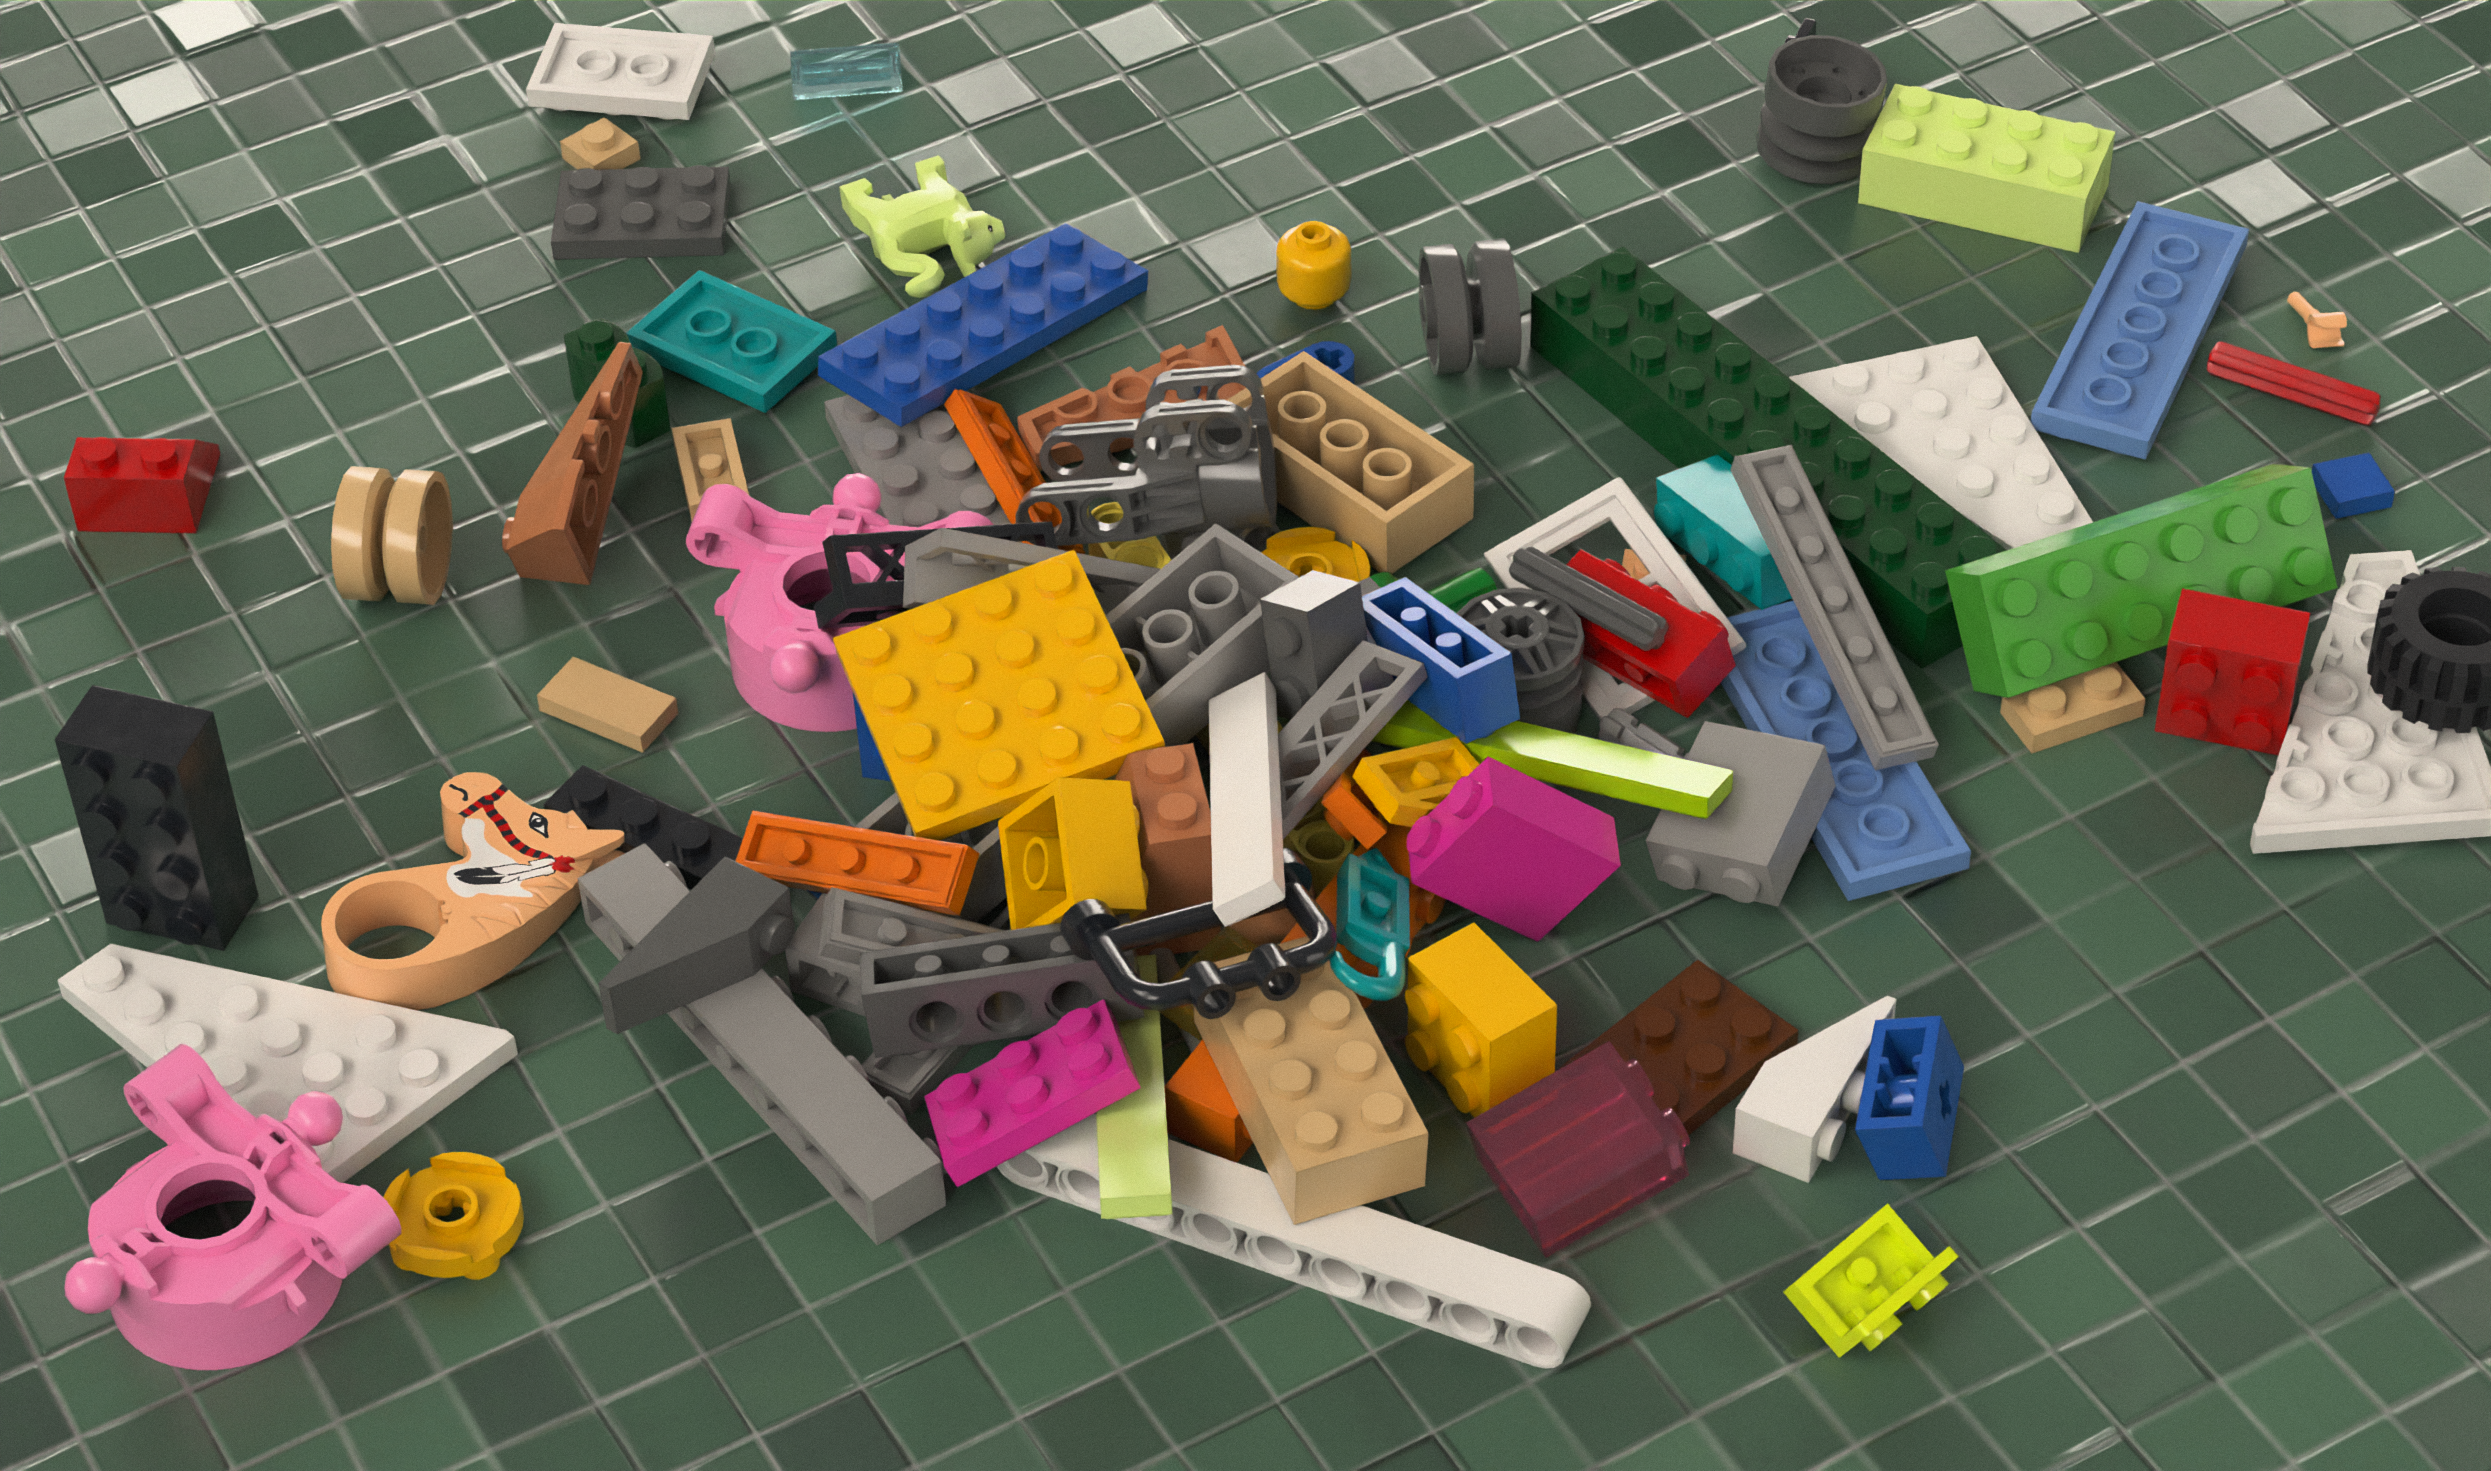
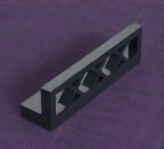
[814,521,1058,629]

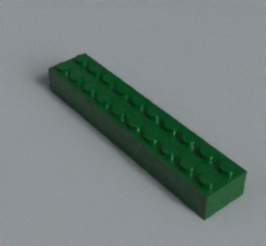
[1530,246,2006,669]

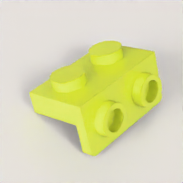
[1783,1203,1959,1358]

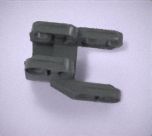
[1015,365,1277,546]

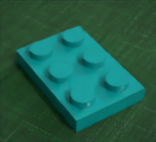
[626,270,837,413]

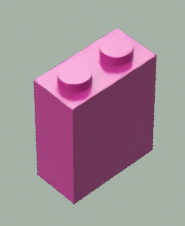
[1407,756,1621,942]

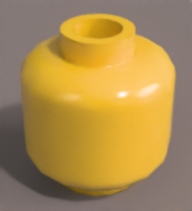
[1276,221,1352,310]

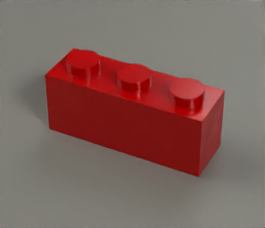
[1566,549,1736,718]

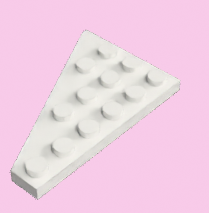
[1789,336,2093,550]
[2250,550,2491,854]
[57,944,518,1183]

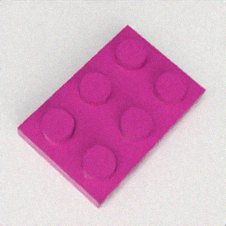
[924,999,1141,1187]

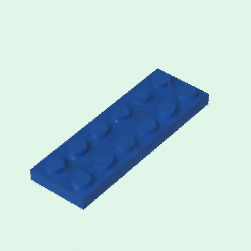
[818,223,1148,427]

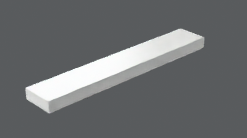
[1208,672,1285,927]

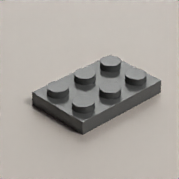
[551,165,731,260]

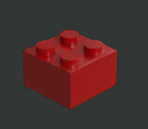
[2155,588,2311,755]

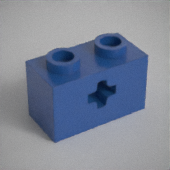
[1855,1016,1964,1180]

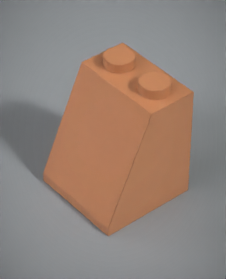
[1114,743,1221,956]

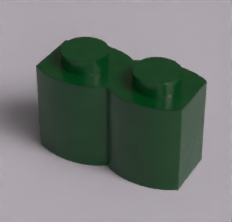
[564,317,671,448]

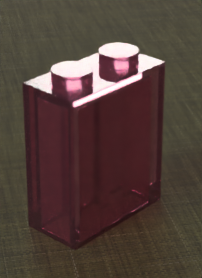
[1466,1041,1690,1258]

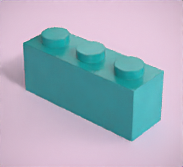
[1654,455,1792,610]

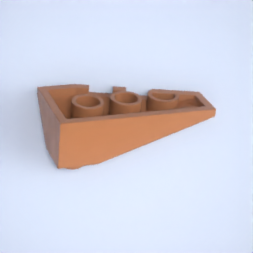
[502,342,643,585]

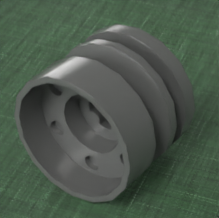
[1756,35,1887,184]
[1456,588,1585,734]

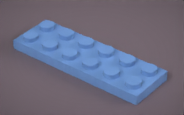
[2031,201,2249,460]
[1721,601,1971,901]

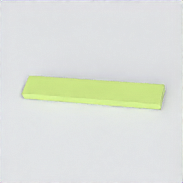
[1096,955,1172,1219]

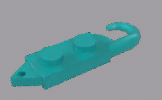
[1329,848,1410,1001]

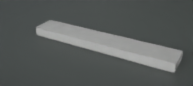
[1730,445,1939,770]

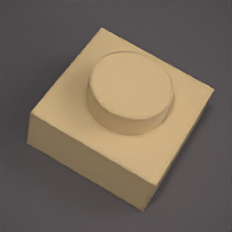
[560,117,641,170]

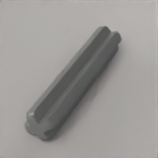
[1509,547,1669,651]

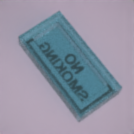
[790,43,903,100]

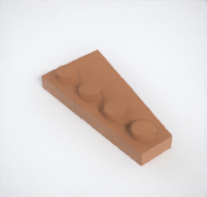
[1017,325,1246,471]

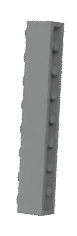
[577,843,947,1246]

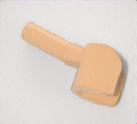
[2287,292,2347,348]

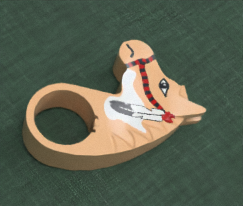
[321,772,625,1010]

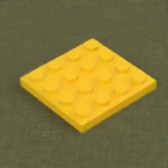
[833,550,1165,841]

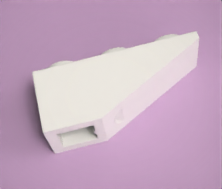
[1733,996,1897,1183]

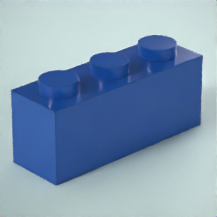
[1362,577,1520,744]

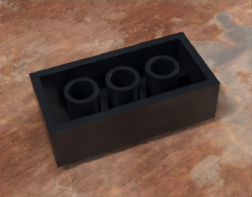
[54,685,259,951]

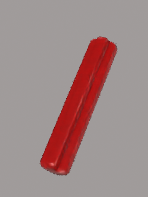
[2207,341,2381,426]

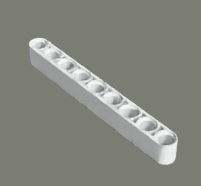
[996,1114,1591,1369]

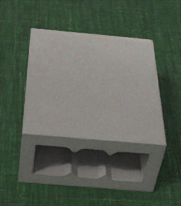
[1646,721,1836,906]

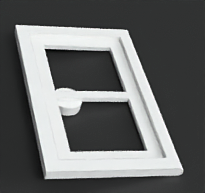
[1484,477,1747,721]

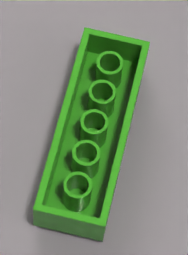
[1945,464,2338,698]

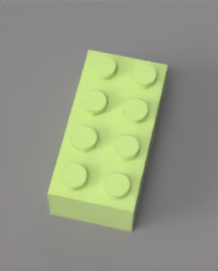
[1858,84,2115,253]

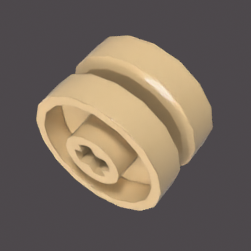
[331,466,453,605]

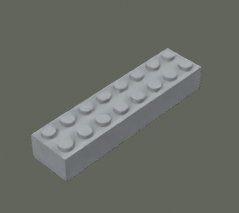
[854,523,1299,923]

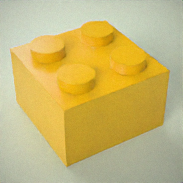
[998,777,1148,930]
[1405,922,1557,1132]

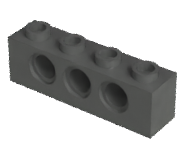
[860,913,1145,1058]

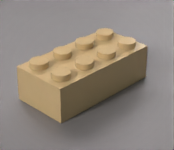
[1226,351,1474,574]
[1194,936,1429,1225]

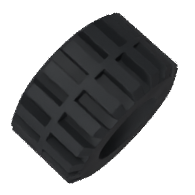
[2367,566,2491,733]

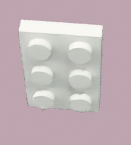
[526,23,715,120]

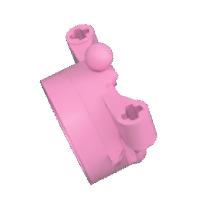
[686,473,994,732]
[64,1044,402,1370]

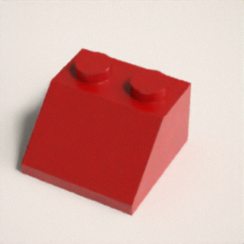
[64,437,220,533]

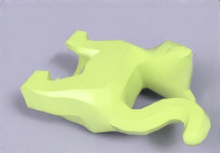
[839,155,1005,298]

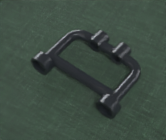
[1060,848,1338,1019]

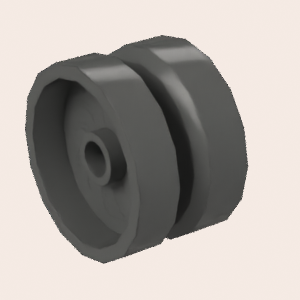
[1419,238,1522,376]

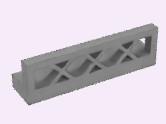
[903,528,1160,616]
[1210,640,1428,839]

